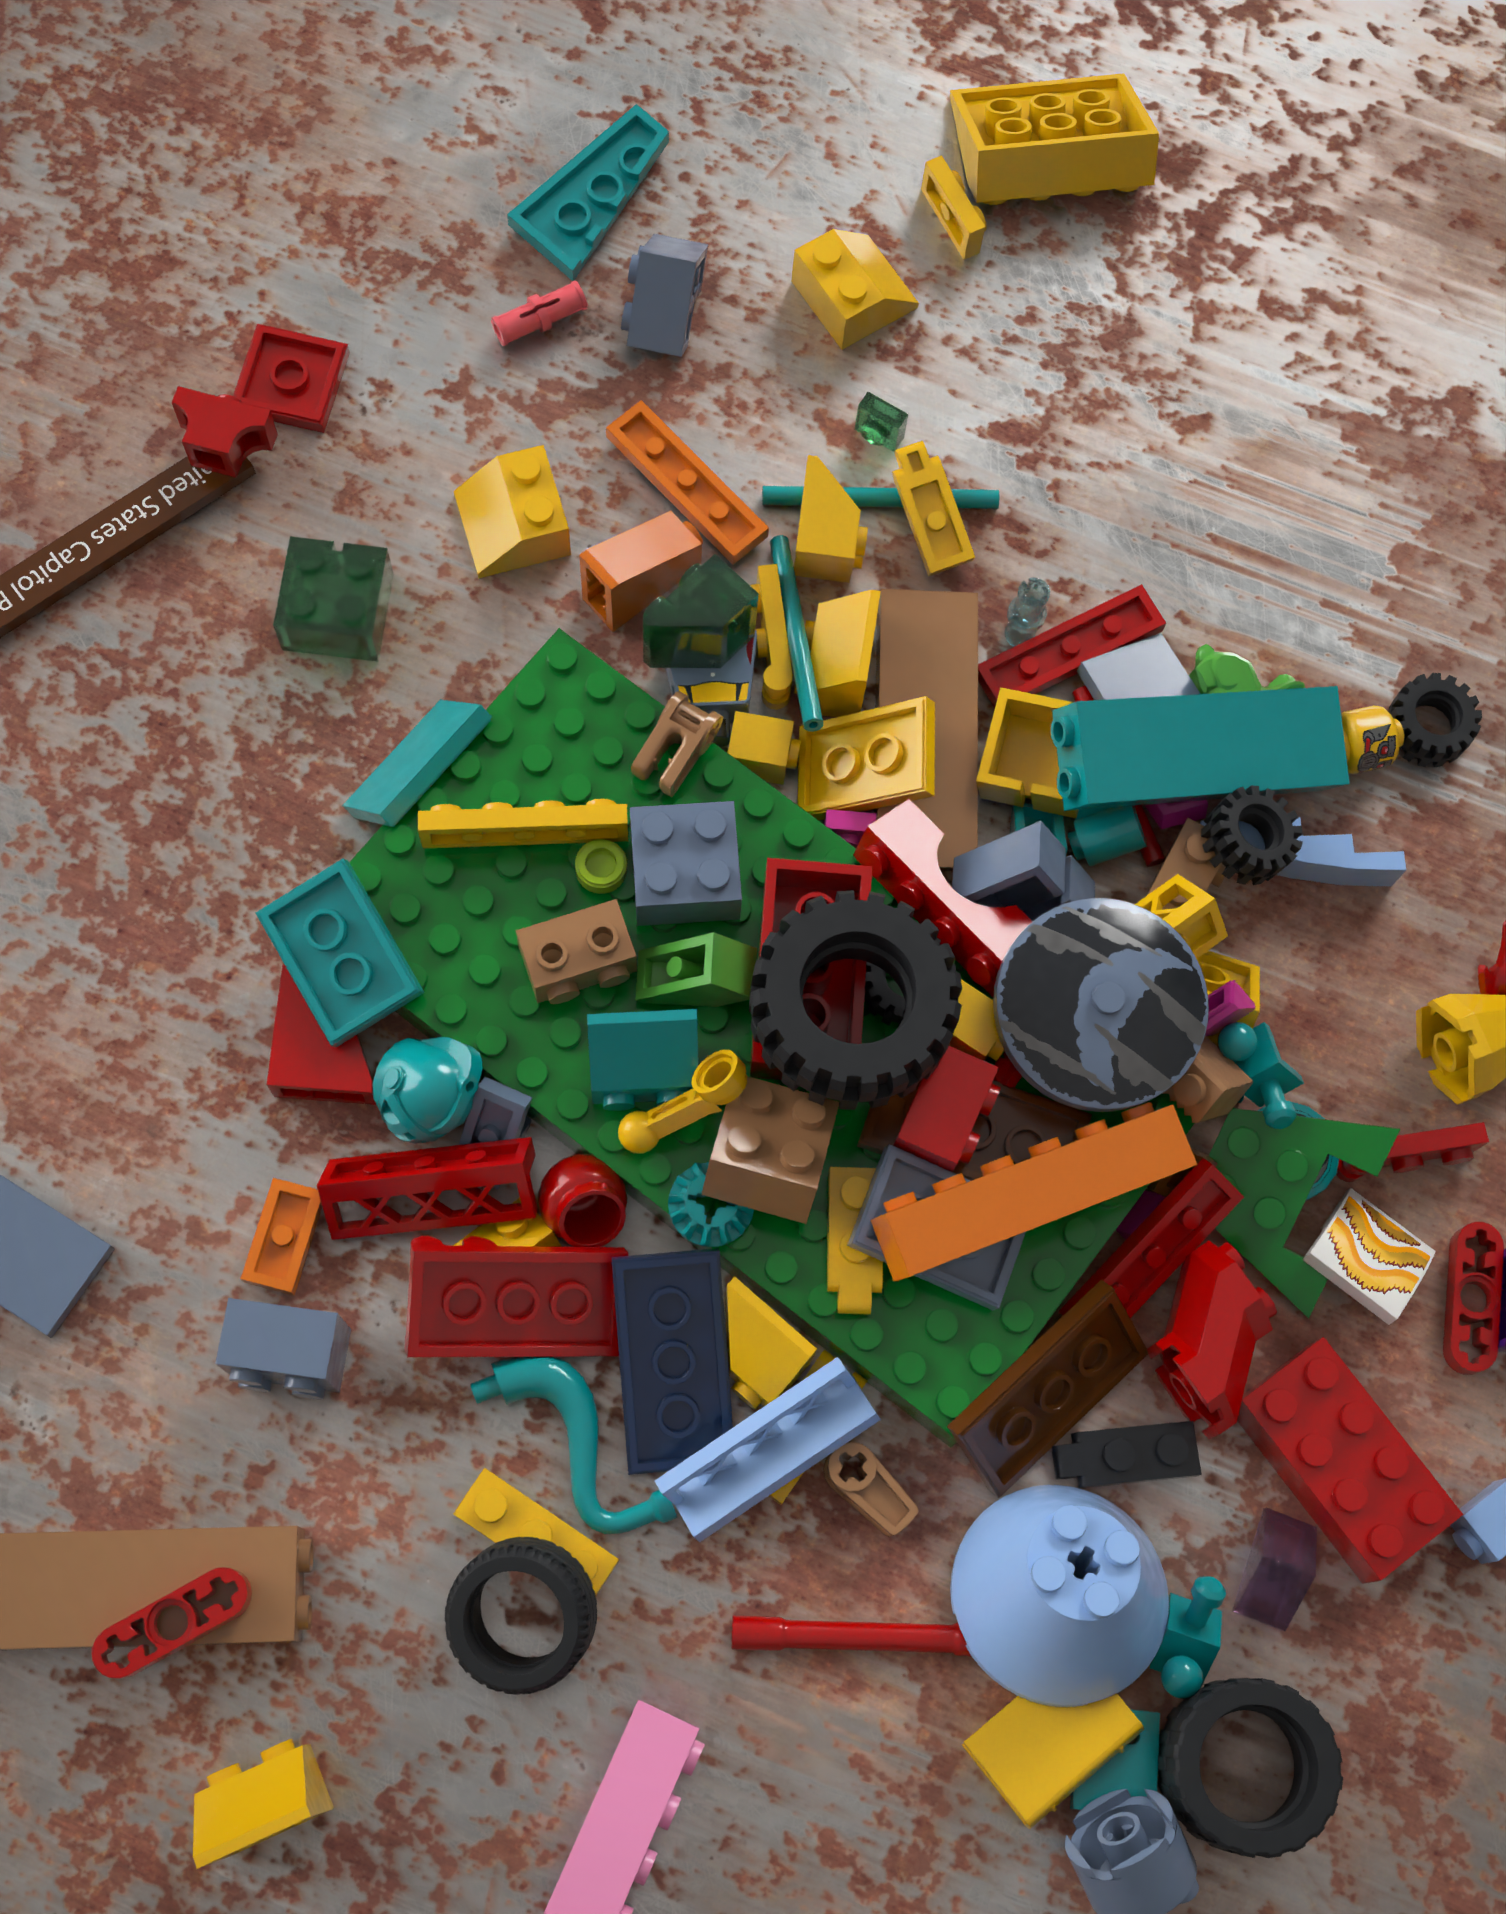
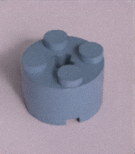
[1065,1789,1199,1914]

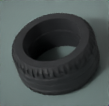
[445,1537,598,1695]

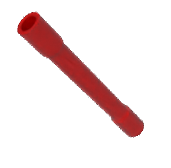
[731,1615,972,1657]

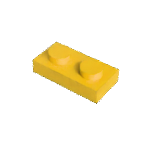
[921,155,986,260]

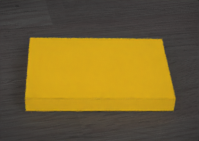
[797,696,935,821]

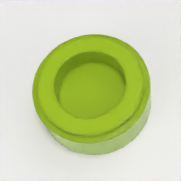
[575,839,627,894]

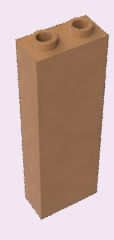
[874,589,978,887]
[0,1526,314,1651]

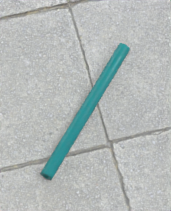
[762,486,1000,509]
[770,535,824,732]

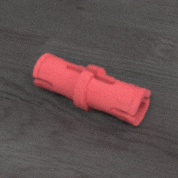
[491,280,588,346]

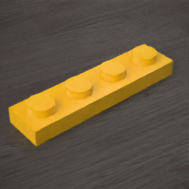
[418,799,628,848]

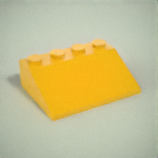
[950,74,1159,205]

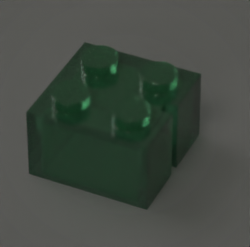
[273,536,394,662]

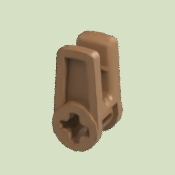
[631,691,723,798]
[823,1442,919,1537]

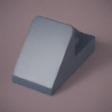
[459,1077,532,1189]

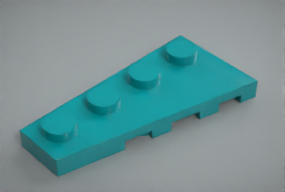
[507,104,669,281]

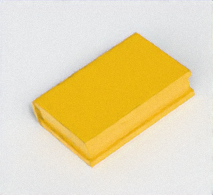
[962,1694,1144,1830]

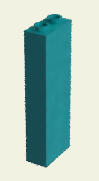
[1051,686,1350,811]

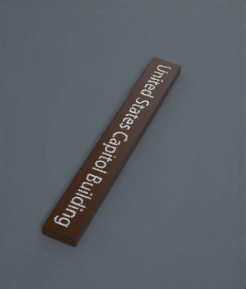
[0,457,256,638]

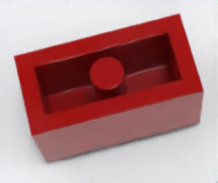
[893,1046,1001,1172]

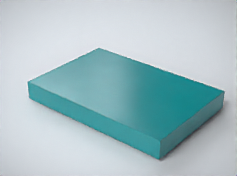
[342,699,492,827]
[255,858,425,1047]

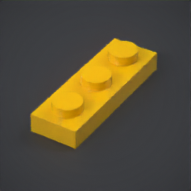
[453,1468,620,1596]

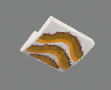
[1302,1188,1436,1325]

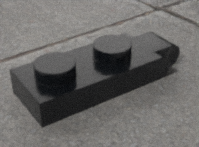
[1051,1421,1202,1488]

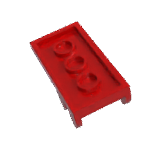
[404,1236,629,1357]

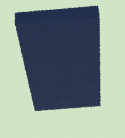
[612,1248,733,1475]

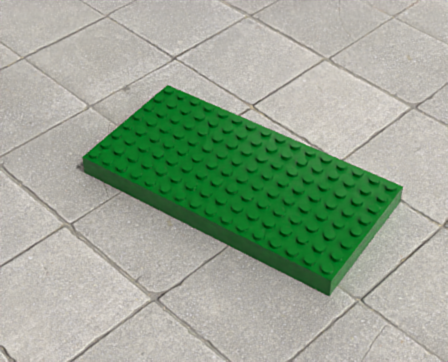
[349,628,1195,1448]

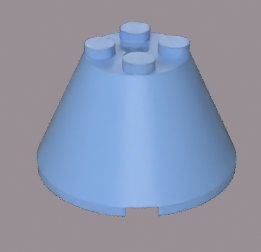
[950,1485,1169,1707]

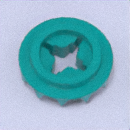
[668,1162,754,1247]

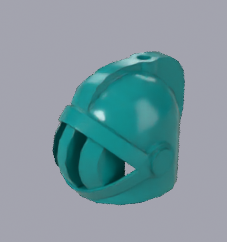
[372,1037,482,1144]

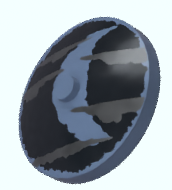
[993,898,1209,1112]

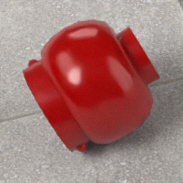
[537,1154,628,1247]

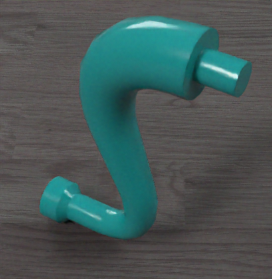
[470,1357,678,1534]

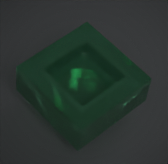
[854,392,909,452]

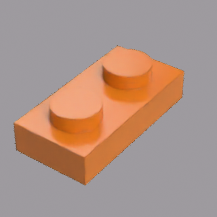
[240,1178,323,1296]

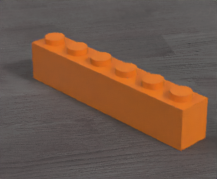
[870,1102,1198,1282]

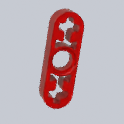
[1443,1222,1504,1375]
[92,1567,252,1679]

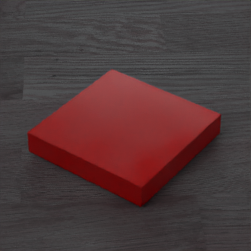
[233,324,350,433]

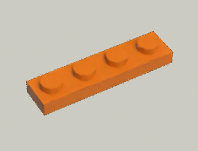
[606,400,769,565]

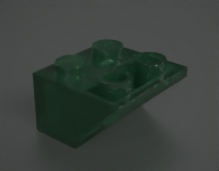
[643,554,759,668]

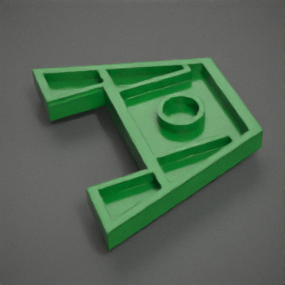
[1209,1108,1400,1318]

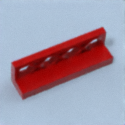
[316,1137,538,1240]

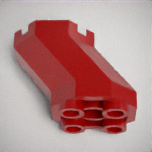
[1147,1240,1277,1440]

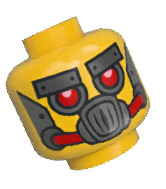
[1341,705,1404,774]

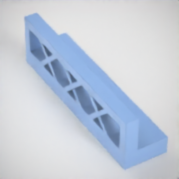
[655,1357,881,1542]

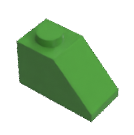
[635,932,757,1007]

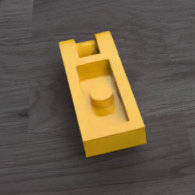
[748,564,793,710]

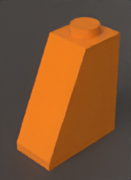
[579,510,703,632]

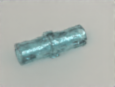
[1005,577,1050,647]

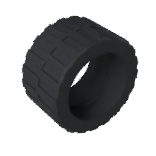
[1158,1678,1343,1858]

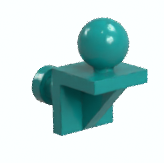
[1218,1022,1304,1129]
[1149,1576,1226,1699]

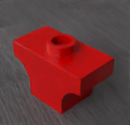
[171,386,278,478]

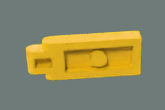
[892,441,975,577]
[827,1167,883,1314]

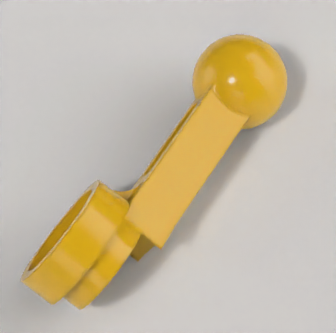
[618,1050,747,1154]

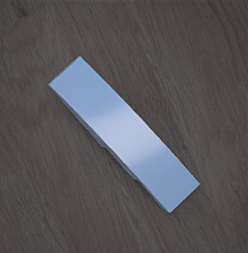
[1200,817,1406,886]

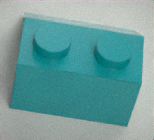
[587,1009,698,1111]

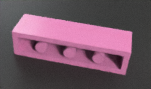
[544,1700,705,1914]

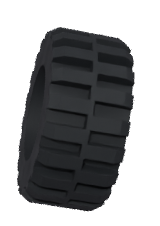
[749,890,962,1110]

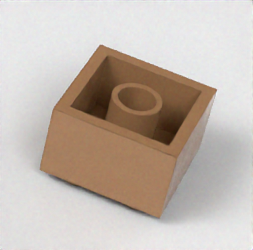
[701,1076,839,1224]

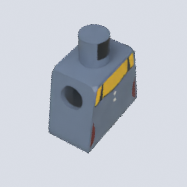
[663,630,757,747]

